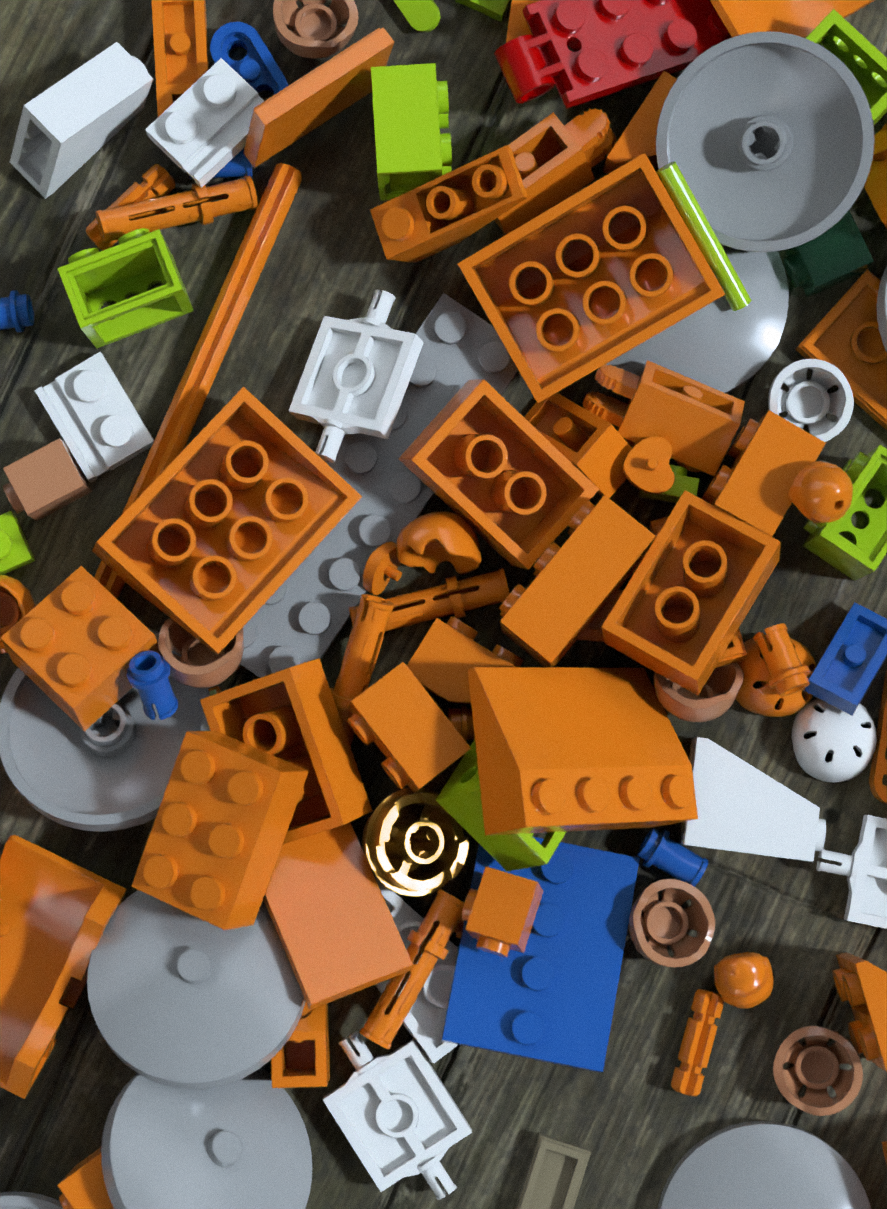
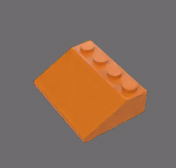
[457,152,726,403]
[92,386,362,655]
[468,667,698,836]

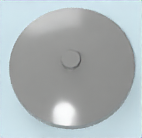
[656,31,875,252]
[607,244,789,394]
[0,628,210,832]
[87,890,306,1089]
[101,1067,313,1209]
[658,1121,871,1209]

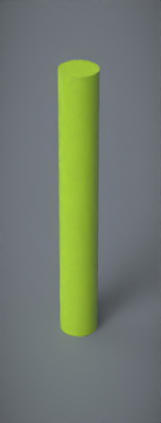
[656,161,752,311]

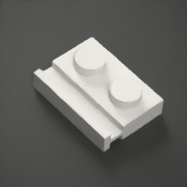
[145,58,264,188]
[34,352,154,482]

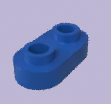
[210,22,289,95]

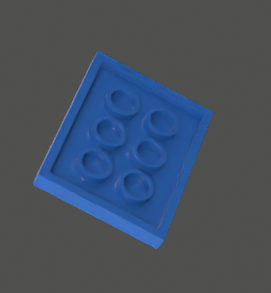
[441,837,640,1073]

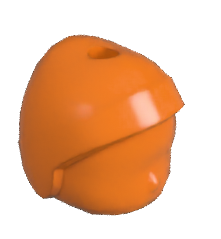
[788,461,853,523]
[714,952,774,1009]

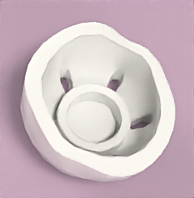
[768,359,854,442]
[792,698,877,783]

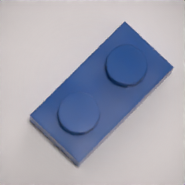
[804,602,887,716]

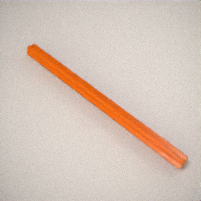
[94,163,302,599]

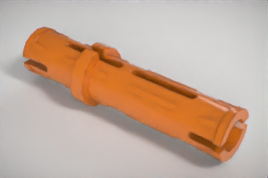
[96,176,258,244]
[349,568,510,632]
[330,594,395,747]
[359,889,464,1050]

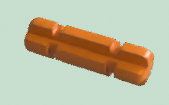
[86,164,176,250]
[671,989,724,1096]

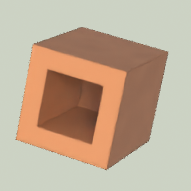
[3,438,93,521]

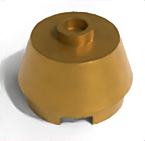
[362,788,469,896]

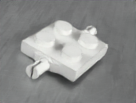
[289,289,424,463]
[816,815,887,929]
[322,1030,472,1200]

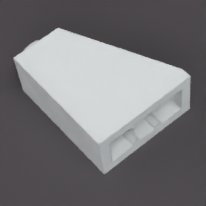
[10,42,153,199]
[679,737,826,862]

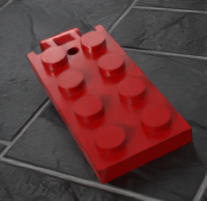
[494,0,732,109]

